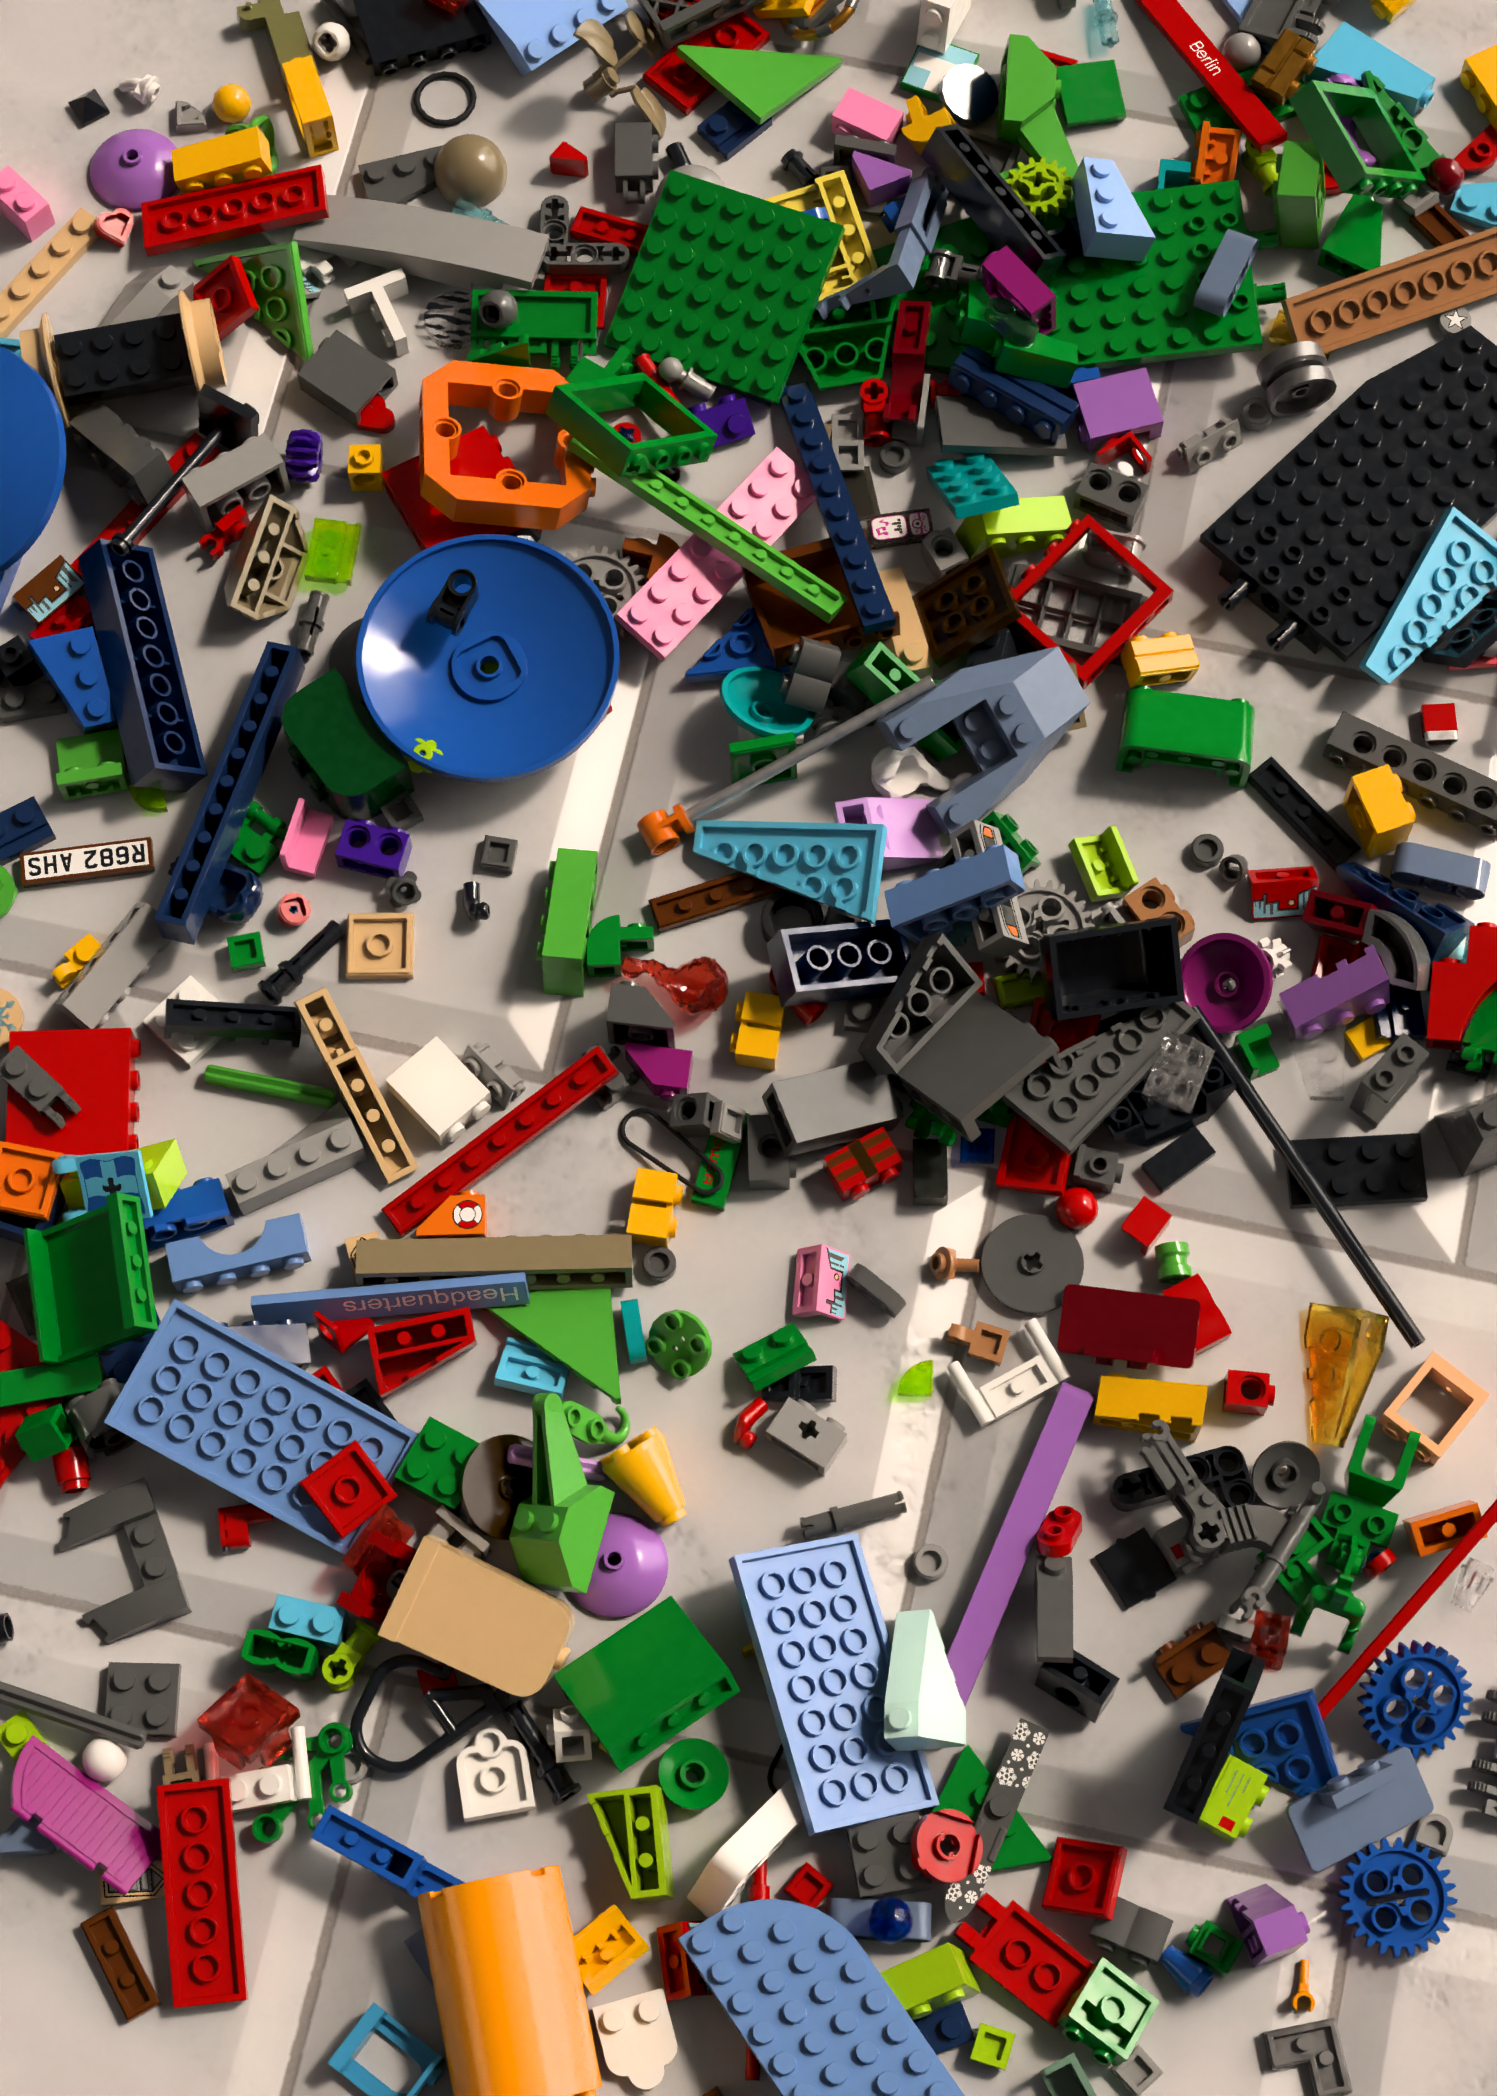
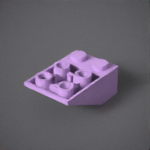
[834,797,943,871]

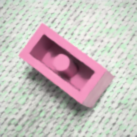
[831,87,904,144]
[0,165,55,242]

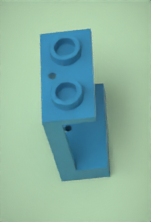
[327,2002,445,2096]

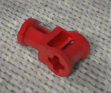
[860,378,891,447]

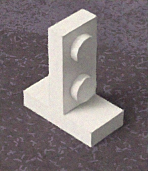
[343,268,409,357]

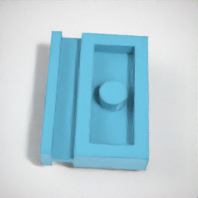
[494,1337,570,1401]

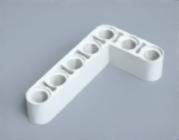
[687,1778,804,1918]

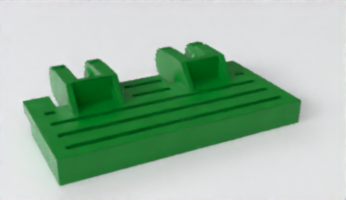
[470,289,598,372]

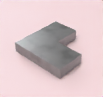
[1263,2018,1353,2096]

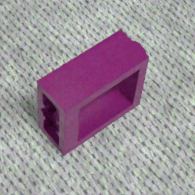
[982,246,1057,335]

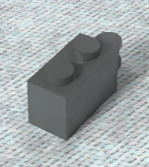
[615,122,659,205]

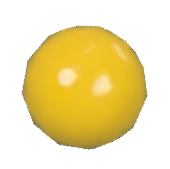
[212,84,251,124]

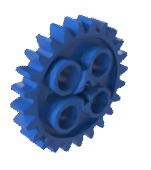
[1357,1640,1473,1758]
[1337,1837,1458,1959]

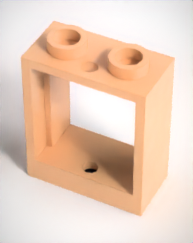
[1379,1351,1490,1465]

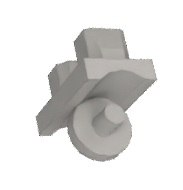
[428,1505,493,1559]

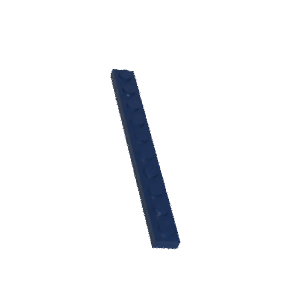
[780,381,896,635]

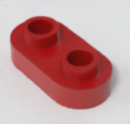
[1037,1506,1082,1558]

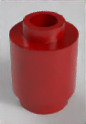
[52,1440,91,1494]

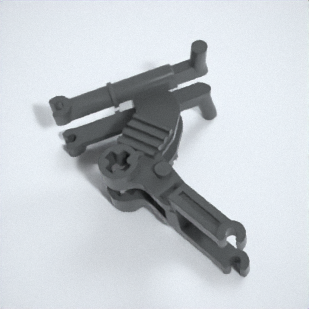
[1139,1419,1326,1622]

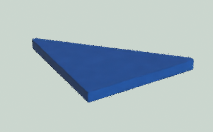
[685,607,791,683]
[1180,1688,1340,1798]

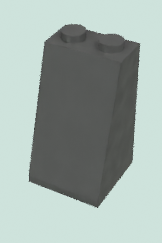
[1434,1092,1497,1178]

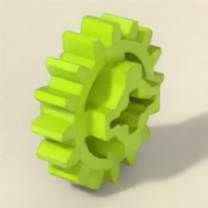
[1005,157,1072,221]

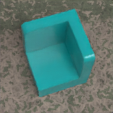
[1156,159,1191,190]

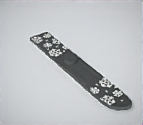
[945,1718,1050,1923]

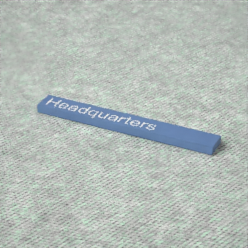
[251,1272,530,1325]

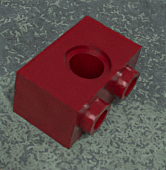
[1301,889,1379,942]

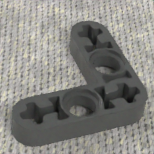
[540,195,630,275]

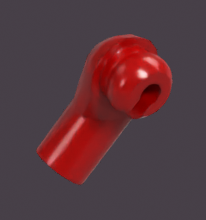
[732,1397,768,1450]

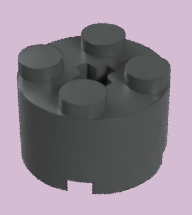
[67,1378,137,1459]

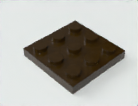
[912,546,1022,668]

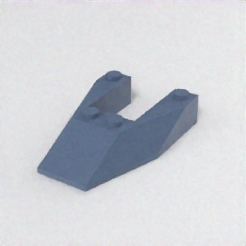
[876,646,1090,835]

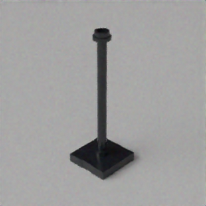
[110,384,258,556]

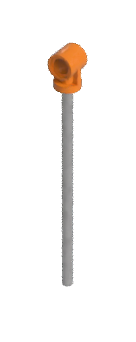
[637,675,936,855]

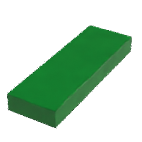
[0,1355,102,1409]

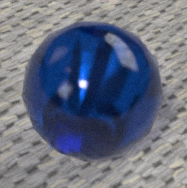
[867,1896,913,1944]

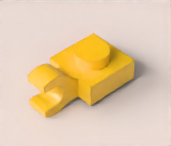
[51,933,101,989]

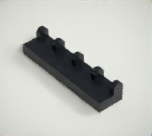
[164,999,301,1047]

